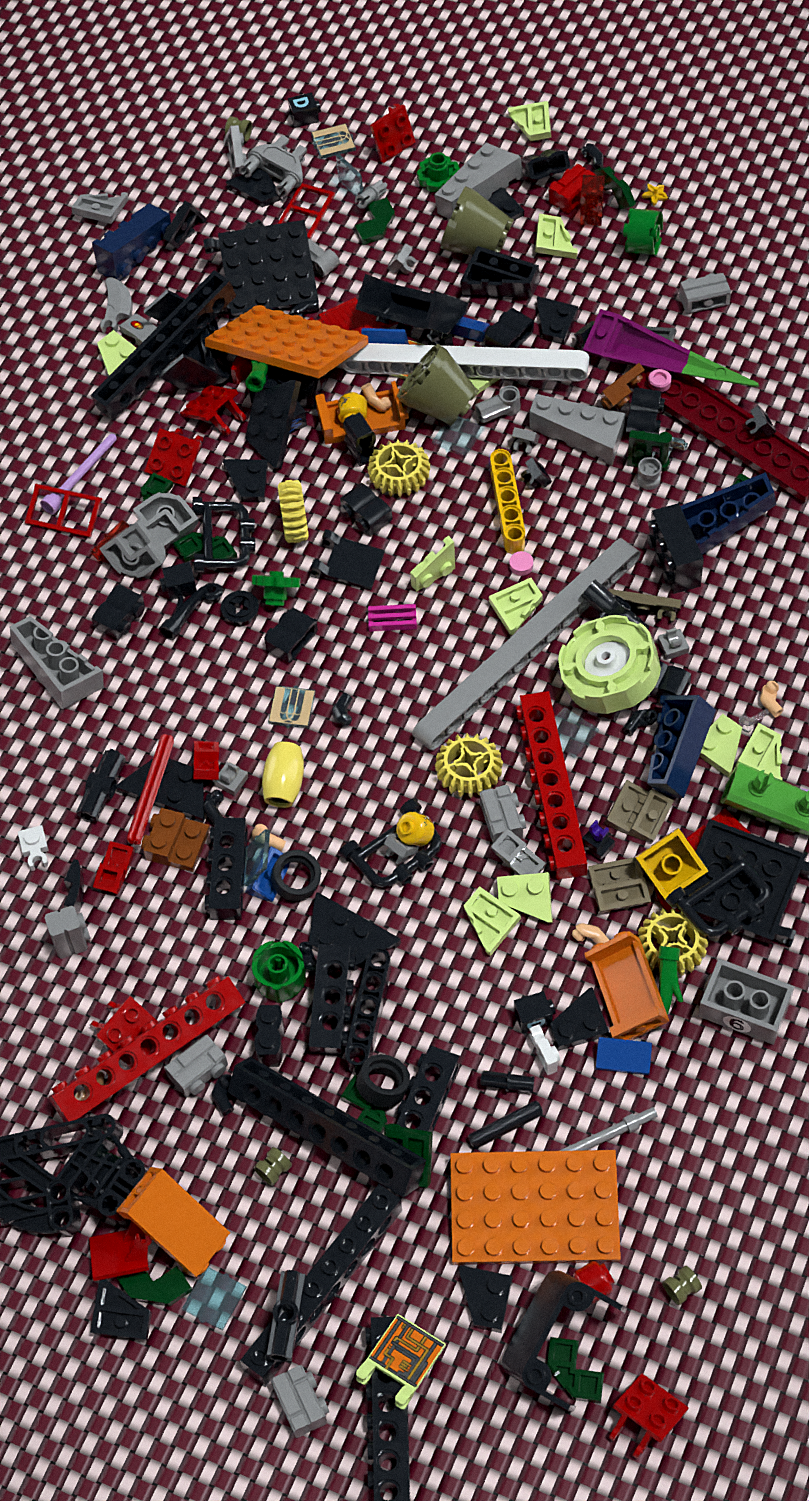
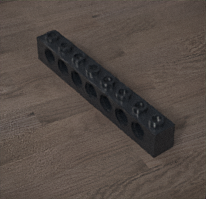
[90,270,236,421]
[228,1057,426,1197]
[240,1184,402,1387]
[366,1316,411,1501]

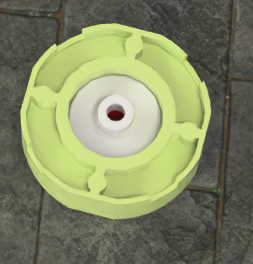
[558,615,661,714]

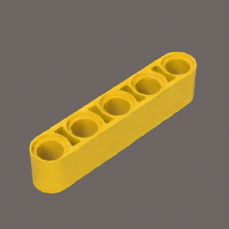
[490,449,525,554]

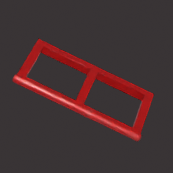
[277,183,335,240]
[25,484,102,538]

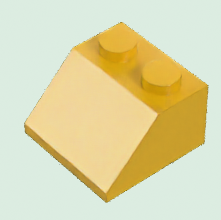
[635,828,708,900]

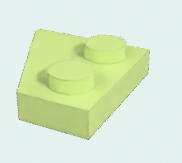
[410,536,455,592]
[699,714,742,778]
[464,886,521,956]

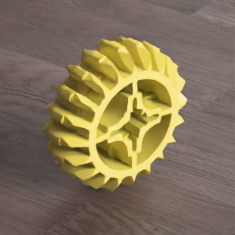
[368,439,430,497]
[278,480,309,543]
[435,733,503,798]
[638,909,708,976]

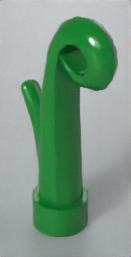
[246,360,270,392]
[655,946,683,1029]

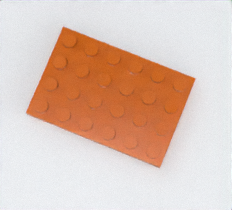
[205,305,368,378]
[451,1150,621,1265]

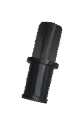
[480,1070,535,1094]

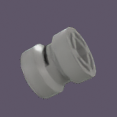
[637,457,662,490]

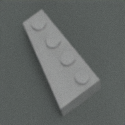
[434,143,523,219]
[530,394,625,466]
[9,616,104,709]

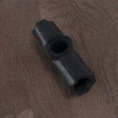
[581,579,649,629]
[76,749,126,823]
[267,1270,306,1362]

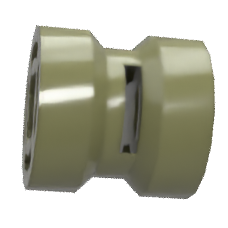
[225,116,252,142]
[254,1147,292,1186]
[662,1266,702,1305]

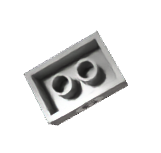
[698,959,795,1045]

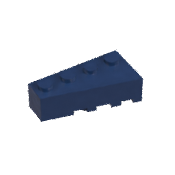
[92,203,171,281]
[680,473,777,555]
[647,695,716,798]

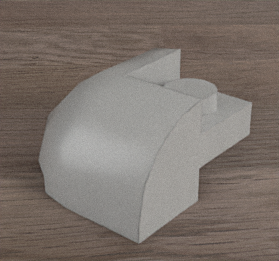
[133,492,199,548]
[99,519,166,578]

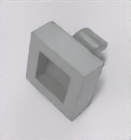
[387,244,417,275]
[512,427,540,454]
[657,628,689,660]
[213,762,249,796]
[384,833,420,864]

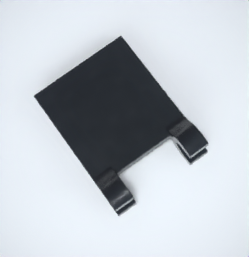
[310,529,385,590]

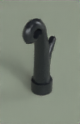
[159,583,224,640]

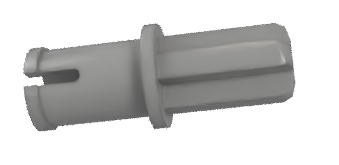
[355,180,387,208]

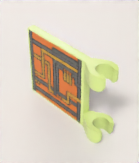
[356,1314,446,1410]

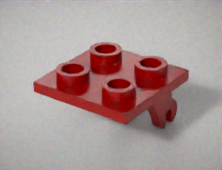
[370,104,416,163]
[180,385,247,436]
[144,428,203,486]
[90,996,168,1067]
[89,1221,152,1281]
[609,1373,689,1459]

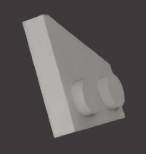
[223,125,247,174]
[72,192,128,224]

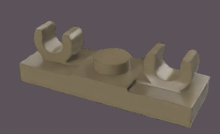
[609,589,682,622]

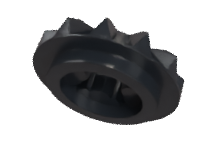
[221,591,259,625]

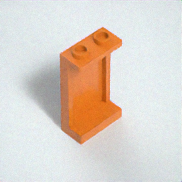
[315,381,409,445]
[584,931,669,1040]
[116,1167,230,1277]

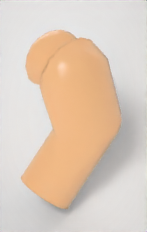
[361,383,392,412]
[760,681,784,718]
[252,824,286,851]
[572,923,609,944]

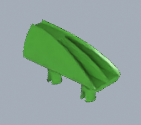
[720,762,809,835]

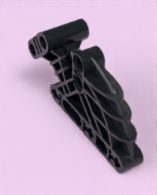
[0,1114,150,1236]

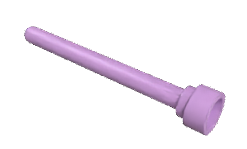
[40,434,117,515]

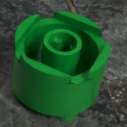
[623,208,663,255]
[252,940,306,1003]

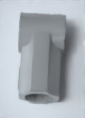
[308,239,340,278]
[475,386,521,423]

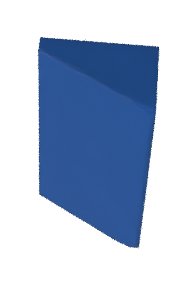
[450,317,490,342]
[361,328,409,344]
[245,846,290,902]
[596,1037,652,1075]

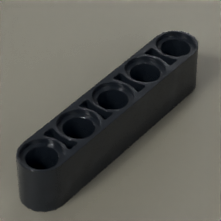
[345,948,391,1076]

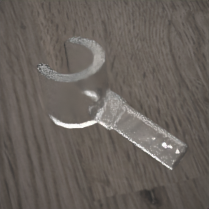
[738,709,769,733]

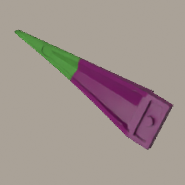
[583,309,760,388]

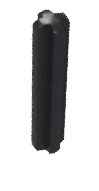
[468,1101,543,1149]

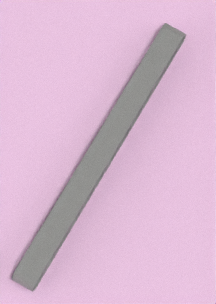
[412,538,641,751]

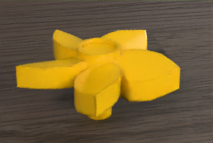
[642,184,668,206]

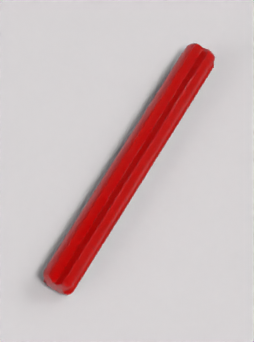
[127,734,174,845]

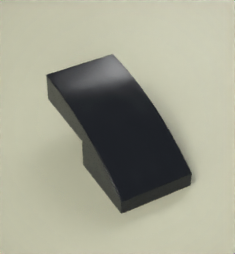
[64,859,84,914]

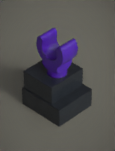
[582,820,615,861]

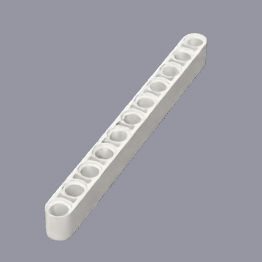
[343,343,589,381]

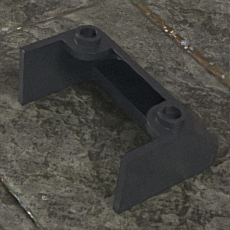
[356,274,469,338]
[143,289,230,391]
[502,1270,627,1412]

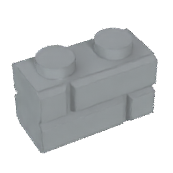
[679,273,731,314]
[480,785,526,843]
[45,906,91,959]
[164,1035,228,1098]
[271,1365,329,1438]

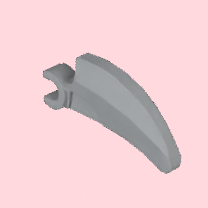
[100,277,133,333]

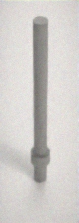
[559,1107,658,1151]

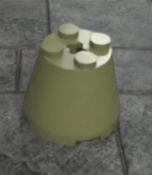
[440,186,514,255]
[397,344,479,426]

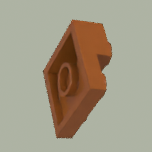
[600,363,645,410]
[141,808,210,872]

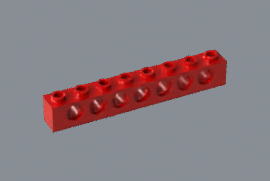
[516,691,588,880]
[48,975,246,1122]

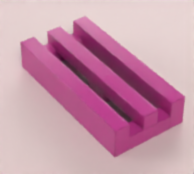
[368,604,417,632]

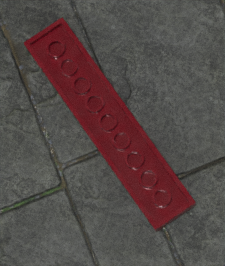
[632,367,809,503]

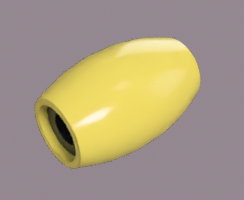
[262,742,304,808]

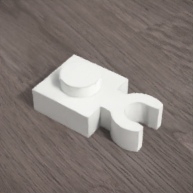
[18,825,49,871]
[529,1024,560,1076]

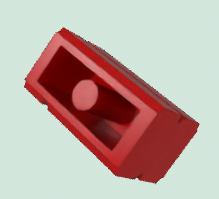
[548,164,597,214]

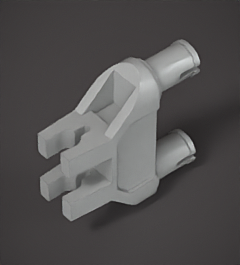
[239,135,307,197]

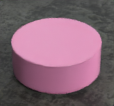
[648,369,671,392]
[510,551,533,576]

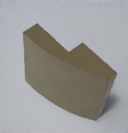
[604,780,674,843]
[588,857,651,913]

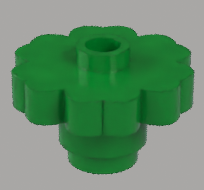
[417,152,460,193]
[252,571,301,606]

